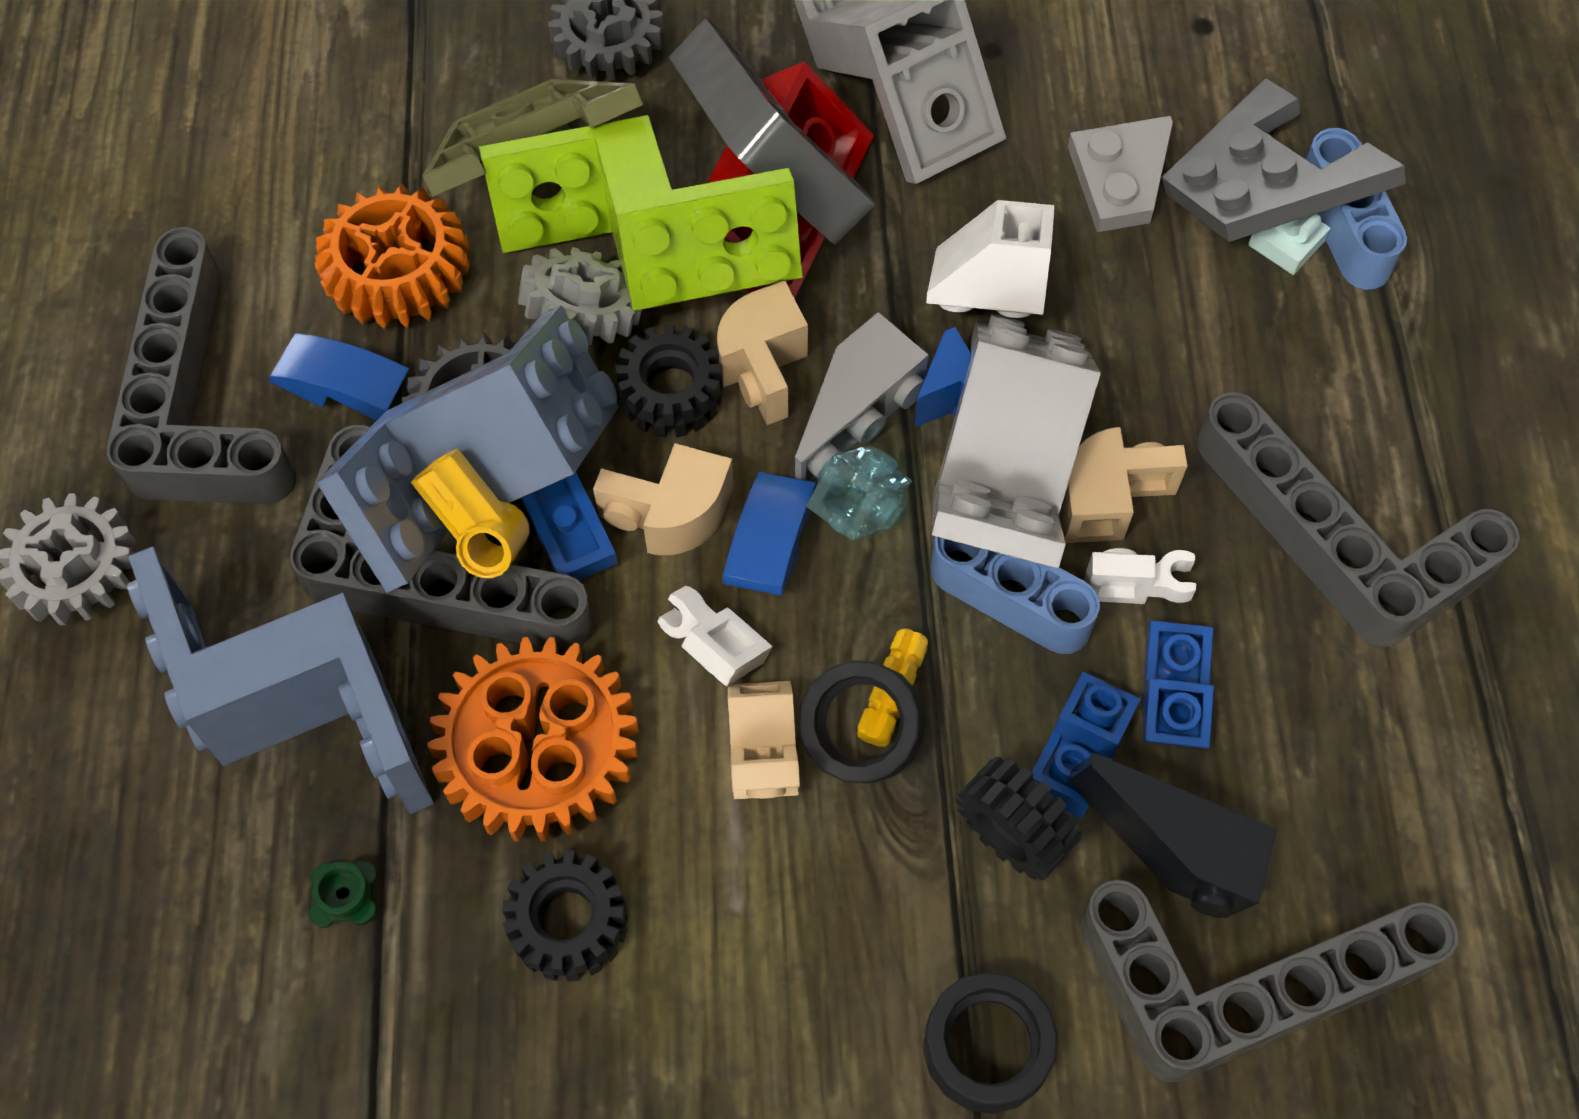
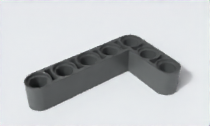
[669,17,876,245]
[107,227,296,504]
[1197,392,1520,647]
[290,425,593,650]
[1079,880,1458,1083]

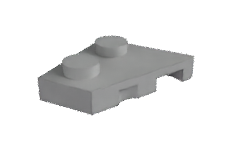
[1067,116,1173,232]

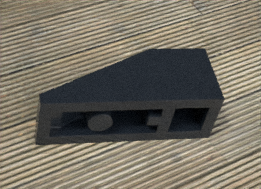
[1068,753,1277,918]

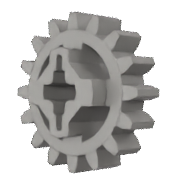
[518,247,642,345]
[0,493,137,625]

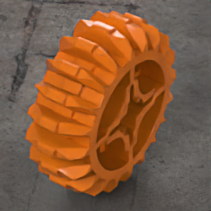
[315,183,470,330]

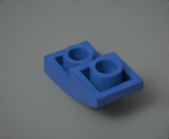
[269,333,409,421]
[723,472,816,596]
[1143,620,1214,750]
[1032,672,1140,819]

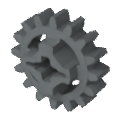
[548,0,664,80]

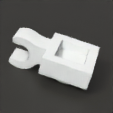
[1084,548,1196,604]
[657,586,773,687]

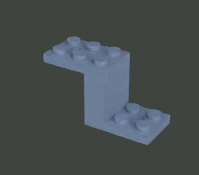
[316,305,619,593]
[127,547,434,814]

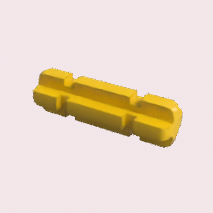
[857,628,928,747]

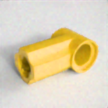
[410,448,529,578]

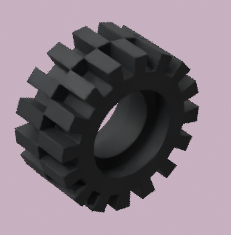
[616,324,723,438]
[955,757,1082,880]
[502,850,628,982]

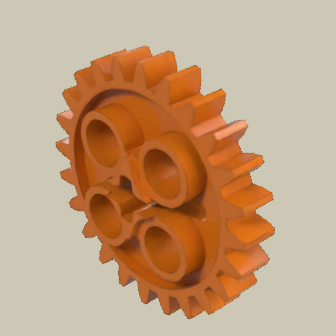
[427,637,639,842]

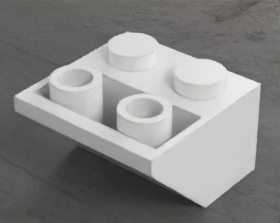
[926,200,1054,318]

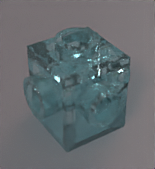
[806,447,912,541]

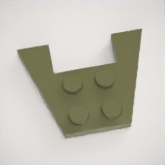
[423,79,643,197]

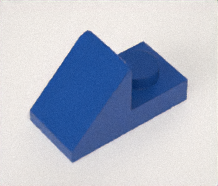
[914,327,971,426]

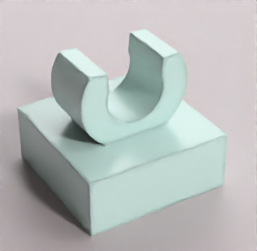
[1248,213,1331,275]

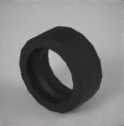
[799,660,925,783]
[923,972,1058,1114]

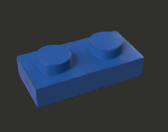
[520,472,618,581]

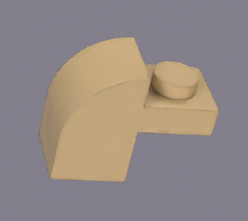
[717,281,808,425]
[1060,427,1187,543]
[593,443,734,555]
[728,681,800,799]

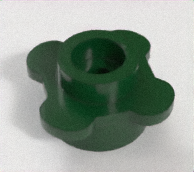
[309,860,377,928]

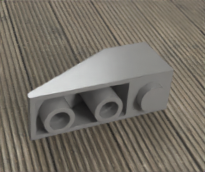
[795,312,929,482]

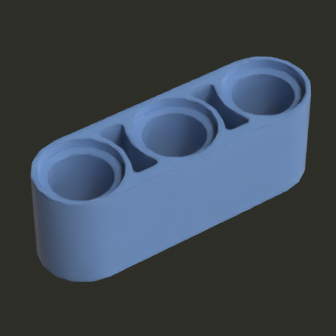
[1306,128,1407,290]
[930,536,1100,654]

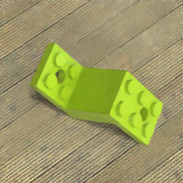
[479,115,802,311]

